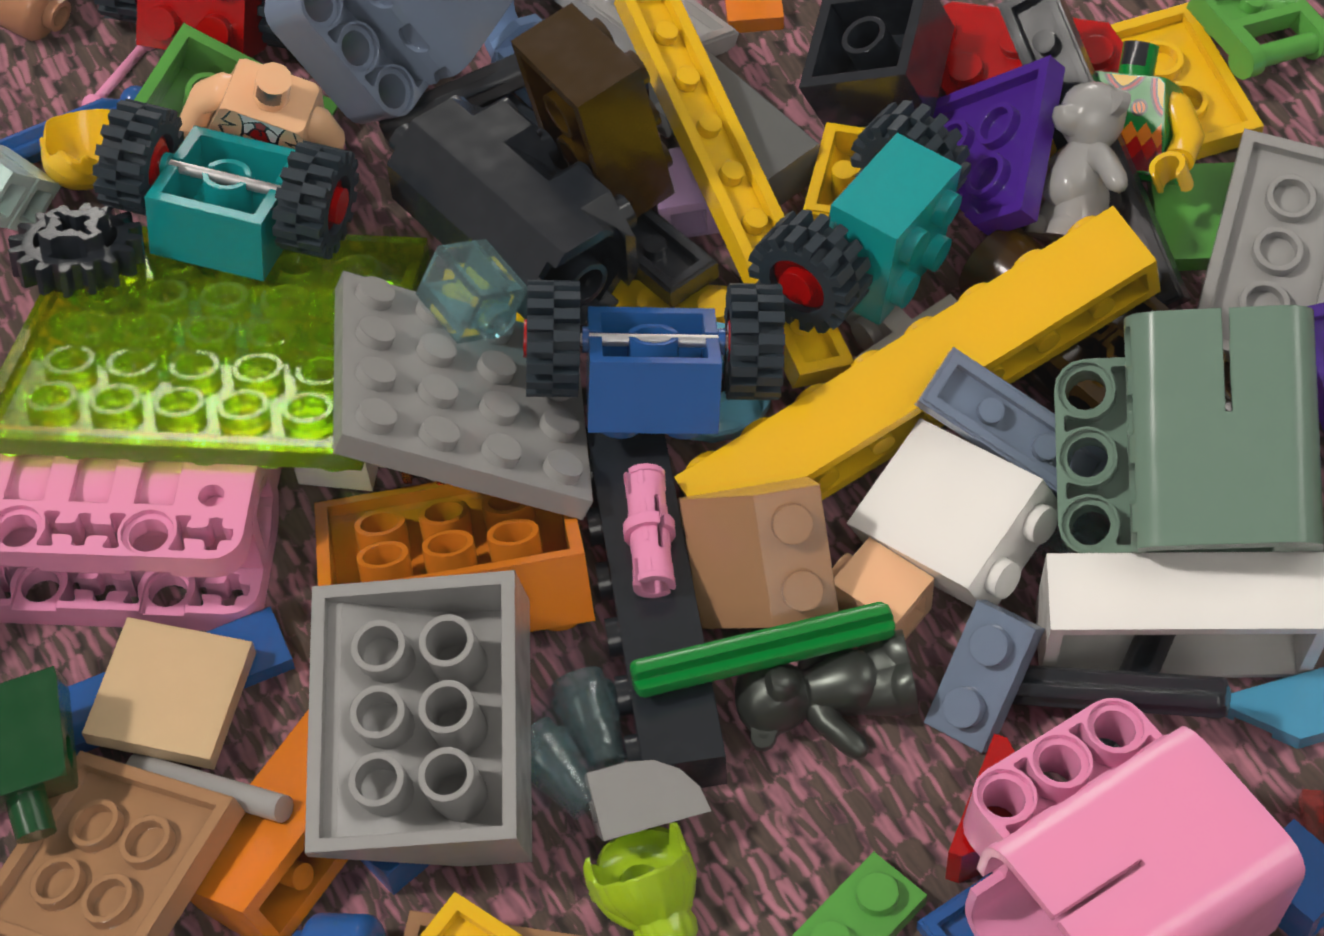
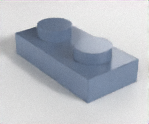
[924,600,1045,753]

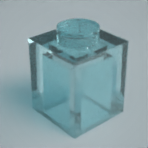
[415,239,527,344]

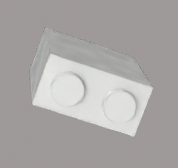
[847,418,1058,608]

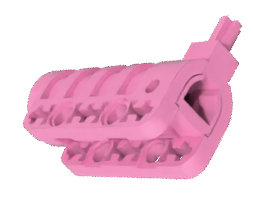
[0,383,284,631]

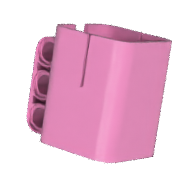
[963,698,1306,936]

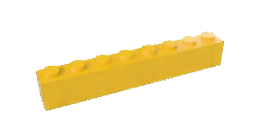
[674,206,1161,500]

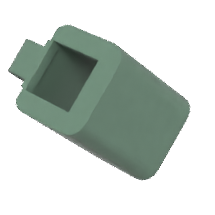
[1054,305,1324,553]

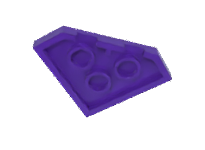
[933,55,1065,236]

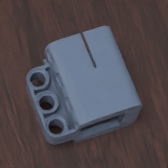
[264,0,513,124]

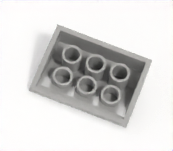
[305,570,532,867]

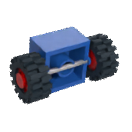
[523,280,785,440]

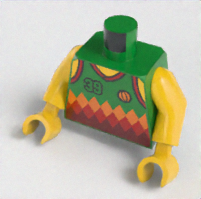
[1049,40,1205,194]

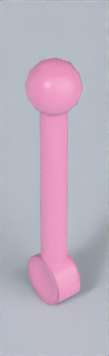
[82,45,155,106]

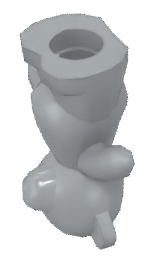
[1024,81,1131,243]

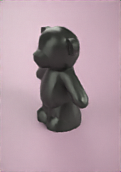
[735,629,918,760]

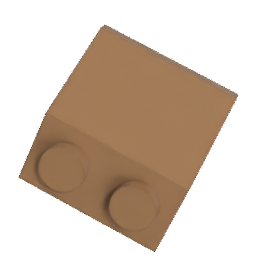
[679,477,839,629]

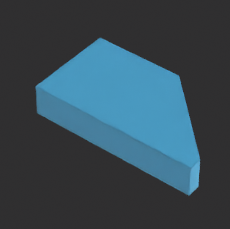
[1225,667,1324,749]

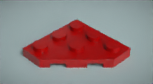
[940,1,1123,96]

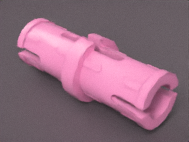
[623,463,676,598]

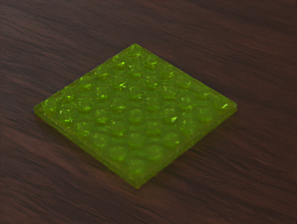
[0,226,429,472]

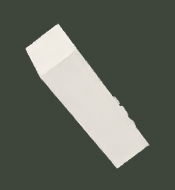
[1035,552,1324,678]

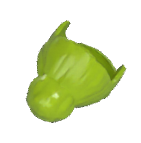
[583,822,698,936]

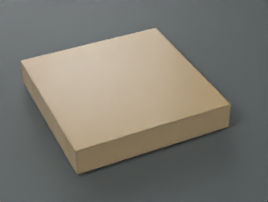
[82,617,256,770]

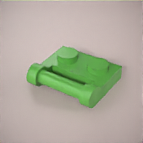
[1186,0,1324,80]

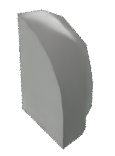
[584,760,711,841]

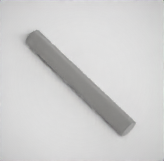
[126,754,293,823]

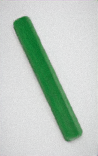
[630,602,895,698]

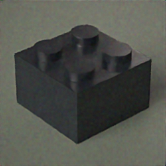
[799,0,955,127]

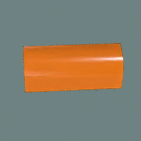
[190,709,349,936]

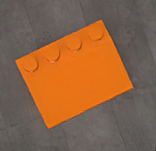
[314,482,595,632]

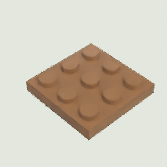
[0,750,246,936]

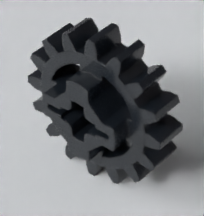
[8,203,146,298]

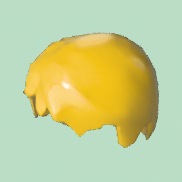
[39,109,110,190]

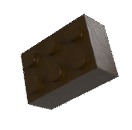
[511,2,675,217]

